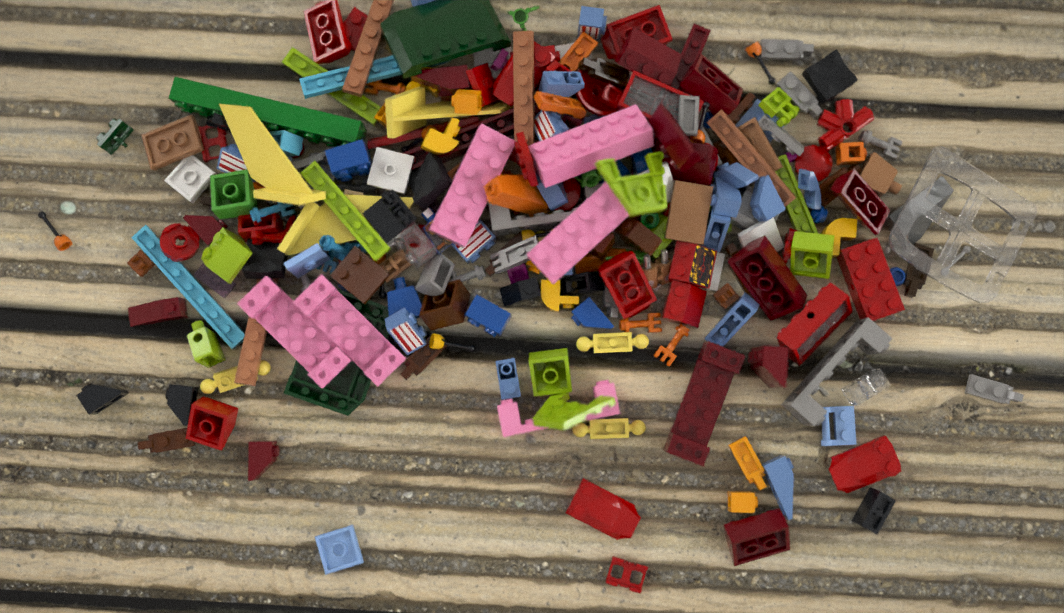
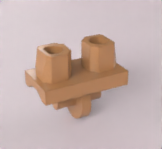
[379,247,415,283]

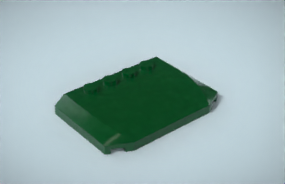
[380,0,511,79]
[283,288,389,416]

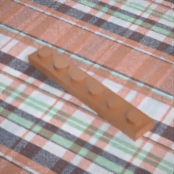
[342,0,395,97]
[513,31,535,149]
[706,110,796,207]
[234,279,279,386]

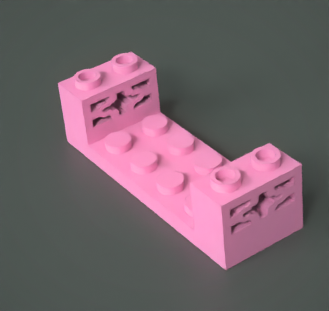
[293,274,406,386]
[237,276,352,388]
[497,380,620,437]

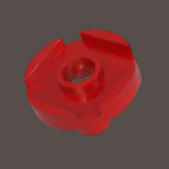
[160,223,200,262]

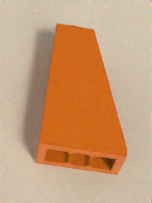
[484,175,549,216]

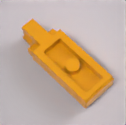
[728,436,767,490]

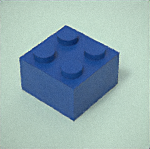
[325,139,372,182]
[465,294,512,337]

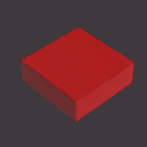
[599,83,623,110]

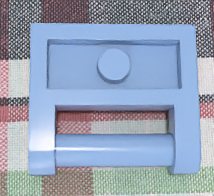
[821,406,856,446]

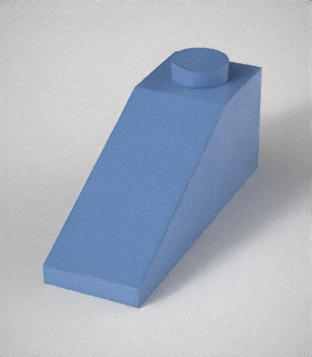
[704,292,760,347]
[761,455,794,520]

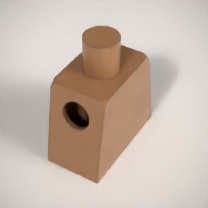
[858,152,902,197]

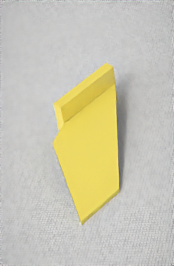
[385,87,514,139]
[219,104,326,205]
[277,195,414,258]

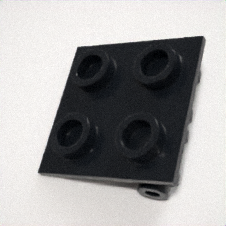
[362,189,417,243]

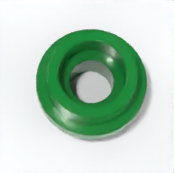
[640,212,660,229]

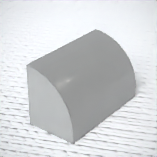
[415,253,455,296]

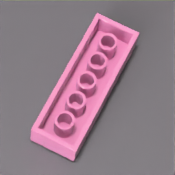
[528,105,654,188]
[428,123,516,248]
[526,182,629,285]

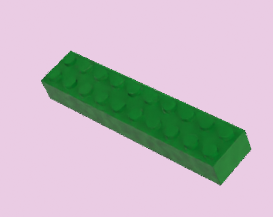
[169,77,367,147]

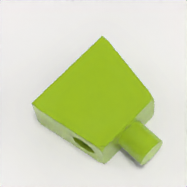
[187,320,226,368]

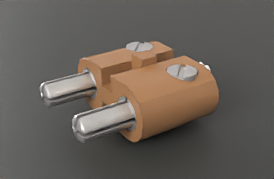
[640,249,672,291]

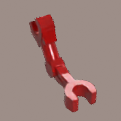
[251,216,296,245]
[782,228,797,264]

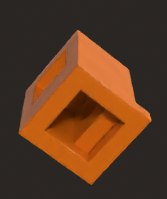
[835,142,867,166]

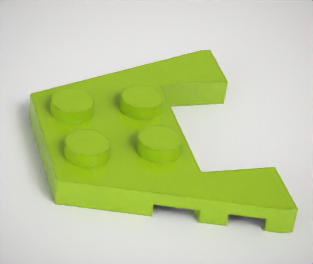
[595,151,667,217]
[533,393,616,430]

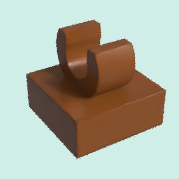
[127,250,155,277]
[712,283,740,310]

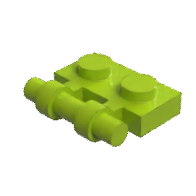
[758,86,800,127]

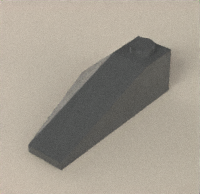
[884,176,954,250]

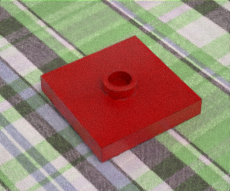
[466,62,498,107]

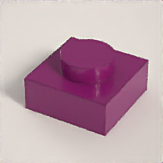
[490,48,509,72]
[507,263,530,284]

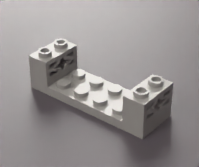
[489,183,604,237]
[781,317,893,426]

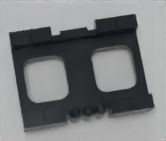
[205,113,232,134]

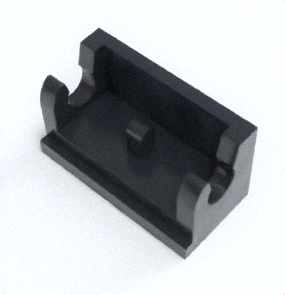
[852,487,896,535]

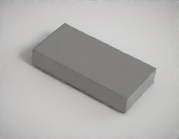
[678,95,699,136]

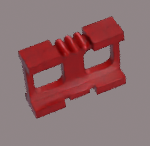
[198,126,228,163]
[606,556,648,594]

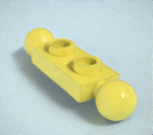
[576,332,649,353]
[200,360,271,394]
[572,418,646,439]

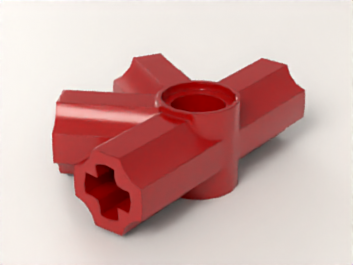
[816,99,875,152]

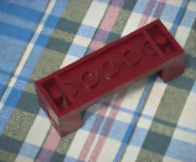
[663,341,745,467]

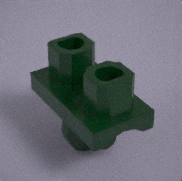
[96,118,134,155]

